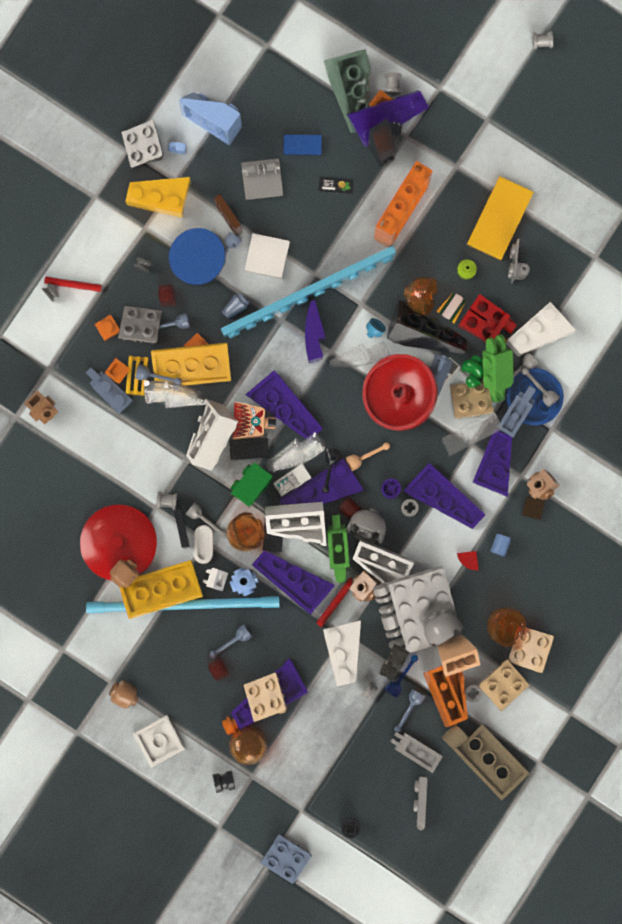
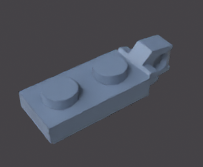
[86,368,133,415]
[497,386,536,438]

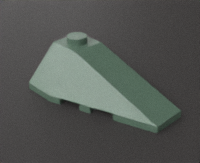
[324,49,371,133]

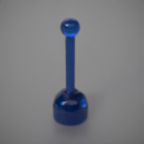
[384,655,418,698]

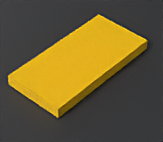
[467,176,534,261]
[151,342,231,389]
[119,560,203,619]

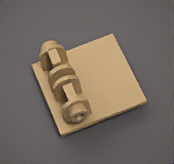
[450,381,494,419]
[508,625,555,673]
[478,659,529,711]
[244,673,287,722]

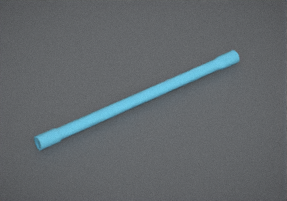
[86,596,279,613]

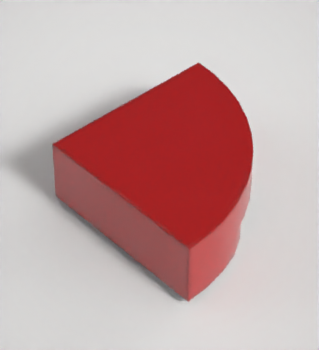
[457,551,479,570]

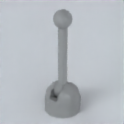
[513,352,539,377]
[522,368,560,407]
[186,502,227,538]

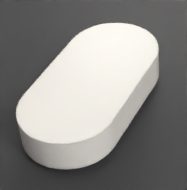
[194,525,214,564]

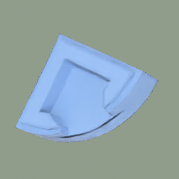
[167,142,187,155]

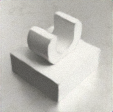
[203,568,228,591]

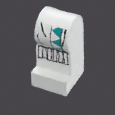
[273,463,311,497]

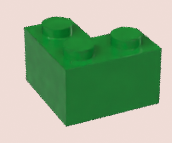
[230,462,273,508]

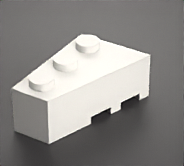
[506,302,576,357]
[186,398,238,471]
[323,621,361,686]

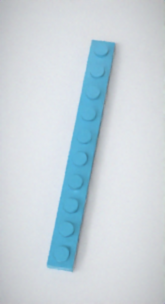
[221,245,396,338]

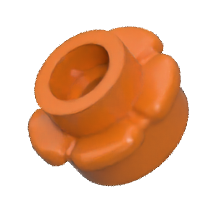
[222,716,238,735]

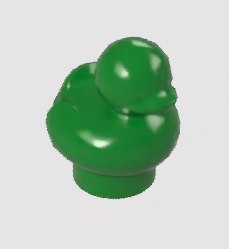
[461,355,483,388]

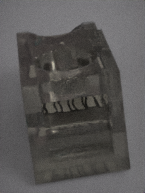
[378,644,410,681]

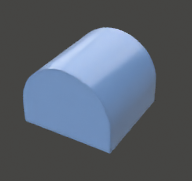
[490,534,511,557]

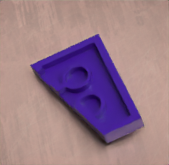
[472,429,512,498]

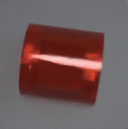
[158,285,176,308]
[338,497,363,520]
[207,657,230,682]

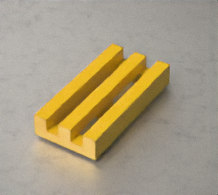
[126,356,148,396]

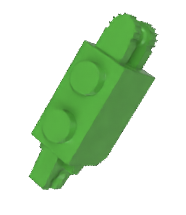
[482,334,514,403]
[327,515,350,583]

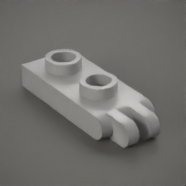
[390,732,443,773]
[413,776,427,830]

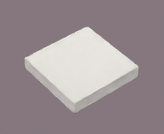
[245,233,290,279]
[133,715,185,767]

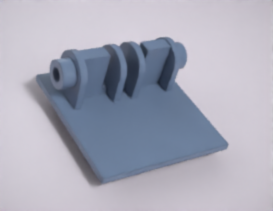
[261,834,312,884]

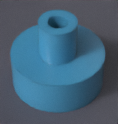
[366,318,386,338]

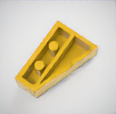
[125,177,191,218]

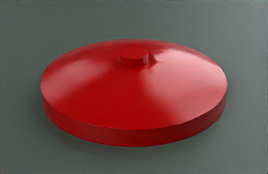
[362,354,438,431]
[80,505,157,581]

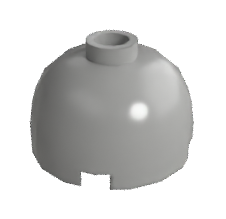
[347,509,387,544]
[424,611,464,648]

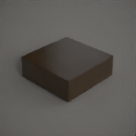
[521,497,545,520]

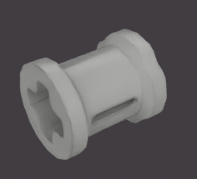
[532,31,553,49]
[385,73,402,95]
[156,491,178,510]

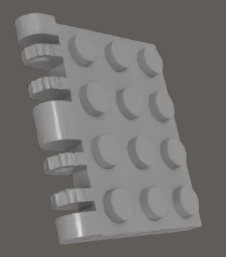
[373,565,462,659]

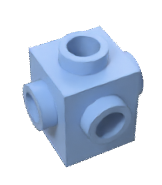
[230,567,258,596]

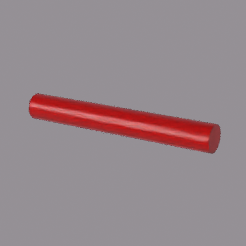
[44,276,102,292]
[316,577,353,628]

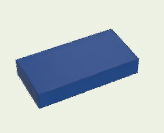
[284,135,322,155]

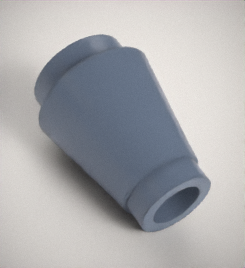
[222,292,250,320]

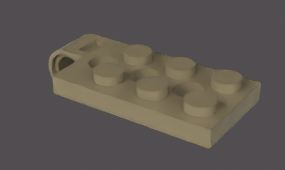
[441,724,530,801]

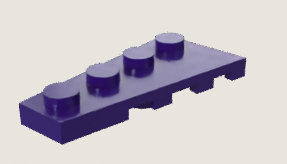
[346,90,429,147]
[245,370,323,441]
[279,459,364,505]
[403,463,485,529]
[252,550,335,615]
[231,658,308,730]

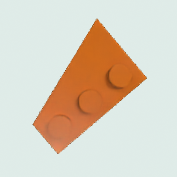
[423,665,468,727]

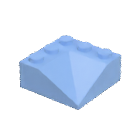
[179,92,242,146]

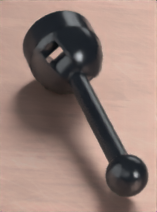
[322,448,341,493]

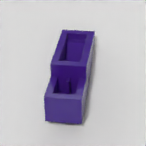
[305,300,325,363]

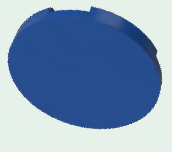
[169,228,226,285]
[506,368,564,426]

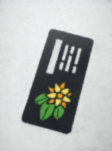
[319,177,353,194]

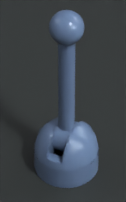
[225,232,242,254]
[159,313,191,329]
[135,364,182,385]
[210,624,253,658]
[394,689,426,733]

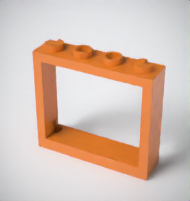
[374,161,433,248]

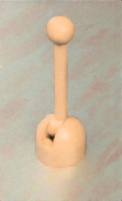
[346,442,390,471]

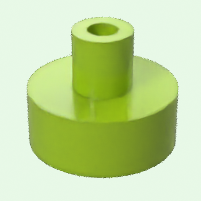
[457,259,477,280]

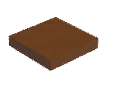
[214,194,242,236]

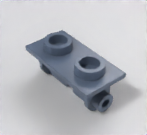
[430,354,453,396]

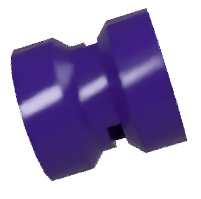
[381,478,401,499]

